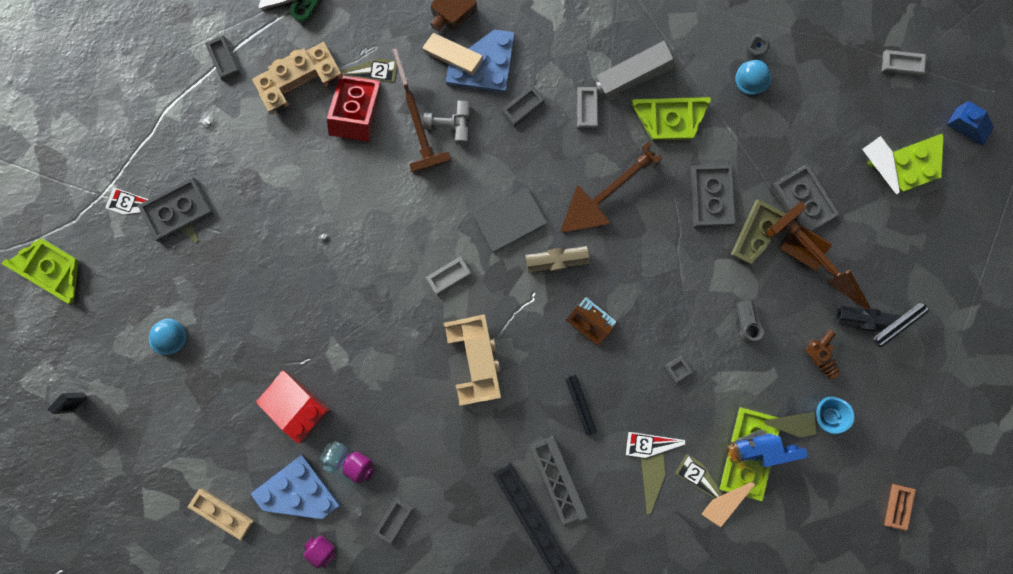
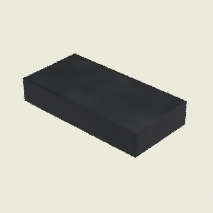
[47,392,87,414]

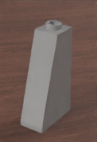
[596,41,676,97]

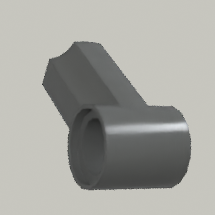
[736,300,764,343]

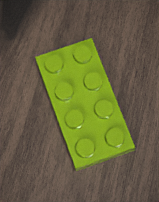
[719,407,780,501]

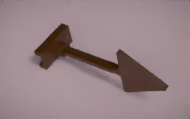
[393,48,451,173]
[561,142,662,232]
[765,201,870,310]

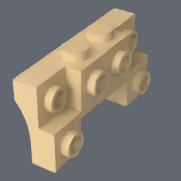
[252,42,343,115]
[444,314,501,406]

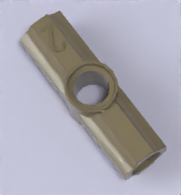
[525,246,589,273]

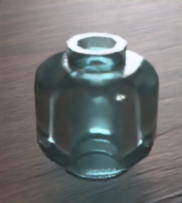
[319,441,350,474]

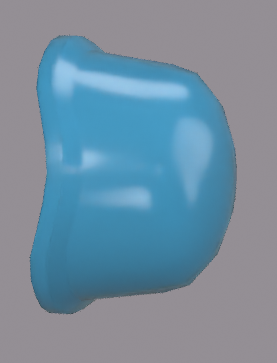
[735,60,772,95]
[149,319,187,355]
[816,397,854,434]

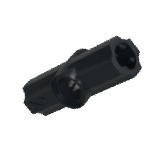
[835,306,902,332]

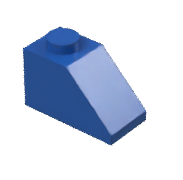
[947,101,994,145]

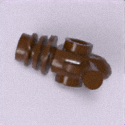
[805,329,840,380]

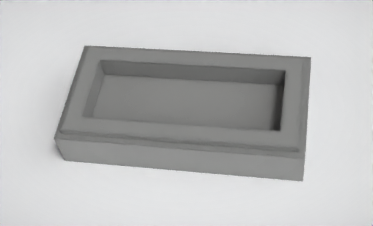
[882,50,926,76]
[577,87,598,129]
[426,256,471,295]

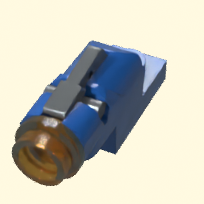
[726,430,808,467]

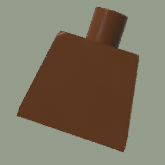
[430,0,477,32]

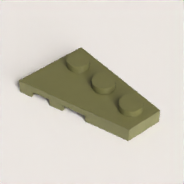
[731,199,786,264]

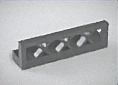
[530,436,588,525]

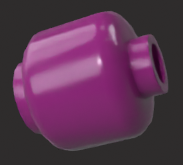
[341,452,374,484]
[304,536,336,568]

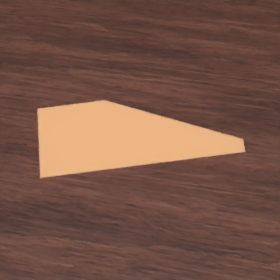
[702,482,755,527]

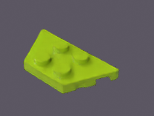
[631,97,711,141]
[867,134,944,193]
[2,238,79,305]

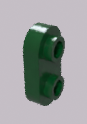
[290,0,321,23]

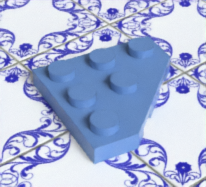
[446,30,514,93]
[251,454,340,519]

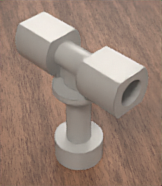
[423,101,470,145]

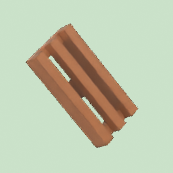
[884,484,916,531]

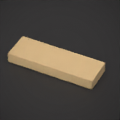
[422,33,484,75]
[188,488,254,540]

